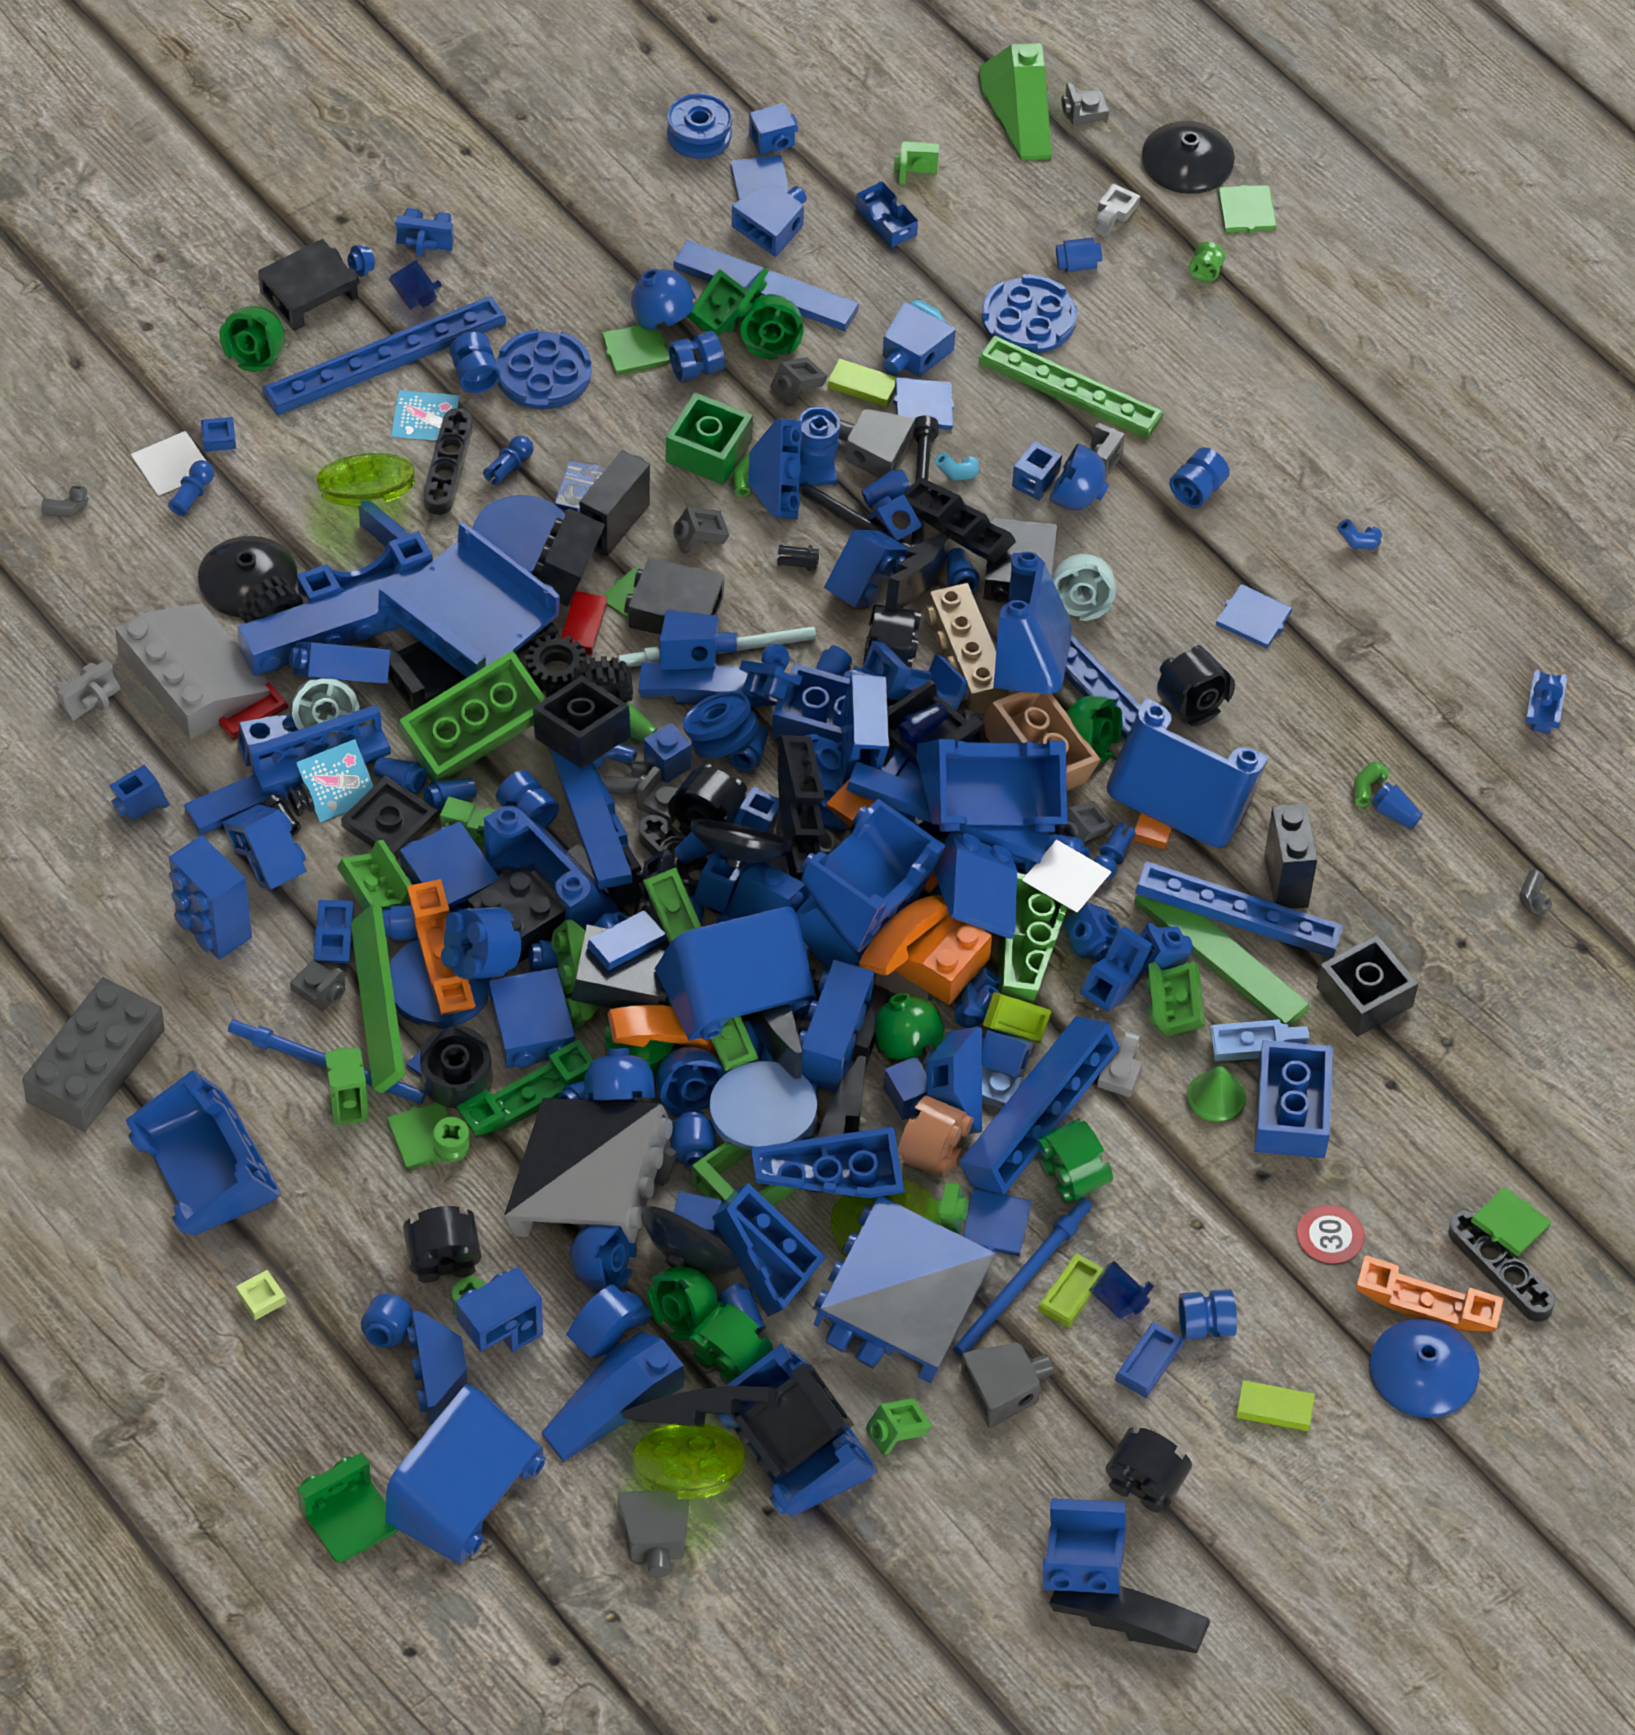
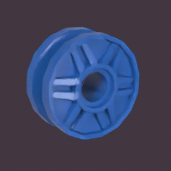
[667,93,732,159]
[683,691,759,759]

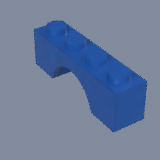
[297,531,433,605]
[693,786,780,914]

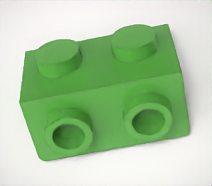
[337,840,412,911]
[1145,962,1205,1037]

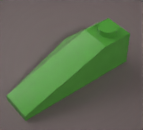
[979,43,1052,160]

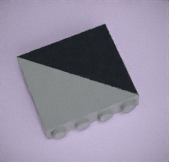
[504,1098,673,1243]

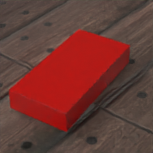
[561,591,607,655]
[218,682,288,741]

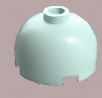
[1052,553,1116,621]
[291,677,359,738]

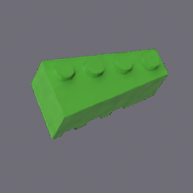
[997,873,1067,1004]

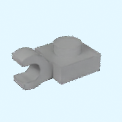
[1095,184,1141,237]
[1097,1031,1142,1098]

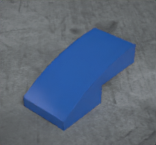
[314,900,354,963]

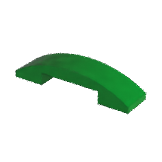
[456,1039,594,1136]

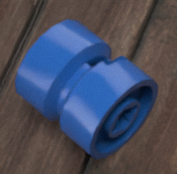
[668,331,725,383]
[449,332,500,393]
[799,406,840,467]
[1169,447,1230,508]
[495,770,559,829]
[1178,1289,1237,1340]

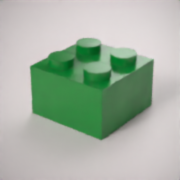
[665,393,753,485]

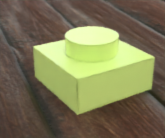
[236,1270,287,1320]

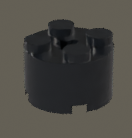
[863,604,921,668]
[1157,645,1235,726]
[668,763,747,837]
[420,1026,493,1110]
[403,1206,482,1283]
[1106,1427,1192,1513]

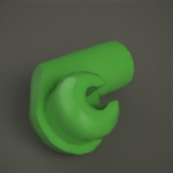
[733,454,751,497]
[1354,762,1389,807]

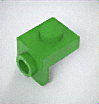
[926,1182,968,1235]

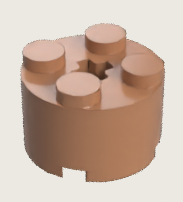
[898,1096,974,1178]

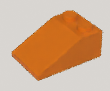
[894,915,992,1005]

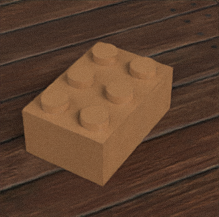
[982,691,1101,791]

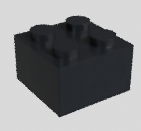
[532,508,605,607]
[533,676,631,769]
[468,865,565,964]
[1316,934,1418,1037]

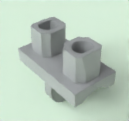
[55,660,121,721]

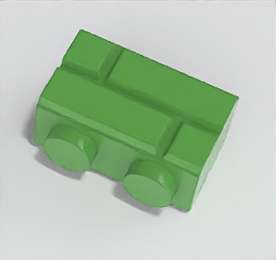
[325,1047,369,1126]

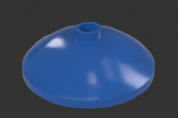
[1370,1319,1480,1418]

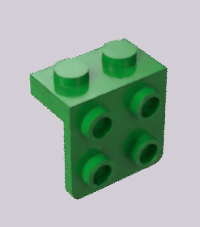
[686,267,769,337]
[297,1452,398,1563]

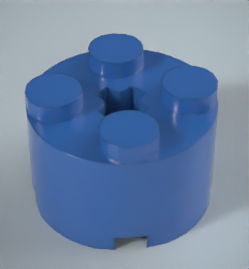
[441,907,521,979]

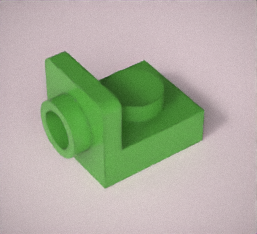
[894,141,939,184]
[866,1398,932,1455]

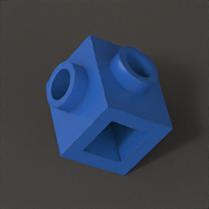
[1063,902,1119,962]

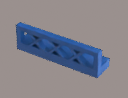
[249,705,391,796]

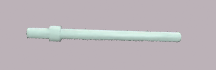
[618,626,816,667]

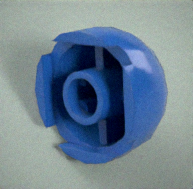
[631,269,696,330]
[1049,444,1109,510]
[655,1046,725,1117]
[584,1048,655,1100]
[569,1224,637,1291]

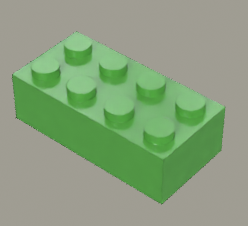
[397,650,546,781]

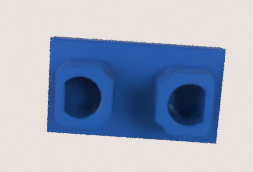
[395,208,454,258]
[739,644,803,700]
[1525,670,1567,733]
[954,967,1001,1029]
[826,1317,894,1369]

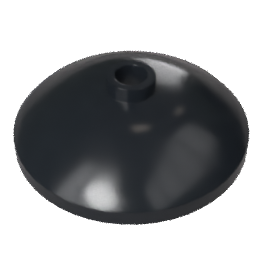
[1142,121,1235,194]
[198,536,298,617]
[690,819,793,868]
[642,1206,740,1274]

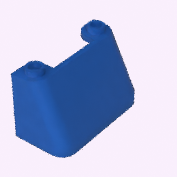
[993,551,1072,694]
[1106,698,1269,847]
[917,739,1067,832]
[800,799,946,952]
[484,806,618,931]
[654,906,816,1041]
[125,1070,281,1236]
[717,1343,878,1516]
[385,1384,546,1565]

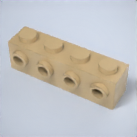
[925,583,1009,712]

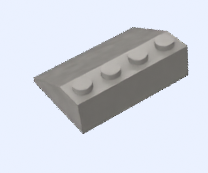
[115,603,270,740]

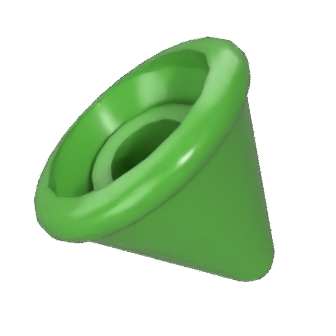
[1186,1066,1246,1122]

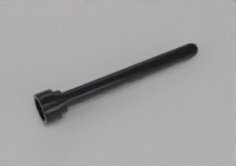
[911,415,939,545]
[802,484,917,548]

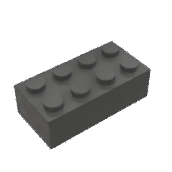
[22,977,165,1132]

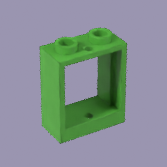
[692,1142,798,1206]

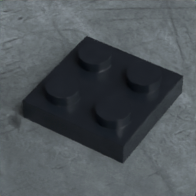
[341,775,438,859]

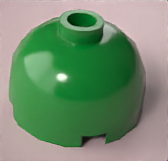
[740,294,804,360]
[219,306,285,372]
[1066,696,1123,764]
[874,993,945,1059]
[647,1266,718,1341]

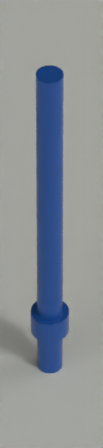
[228,1019,426,1105]
[953,1198,1092,1357]

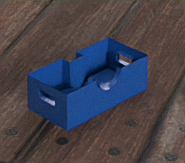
[856,181,918,248]

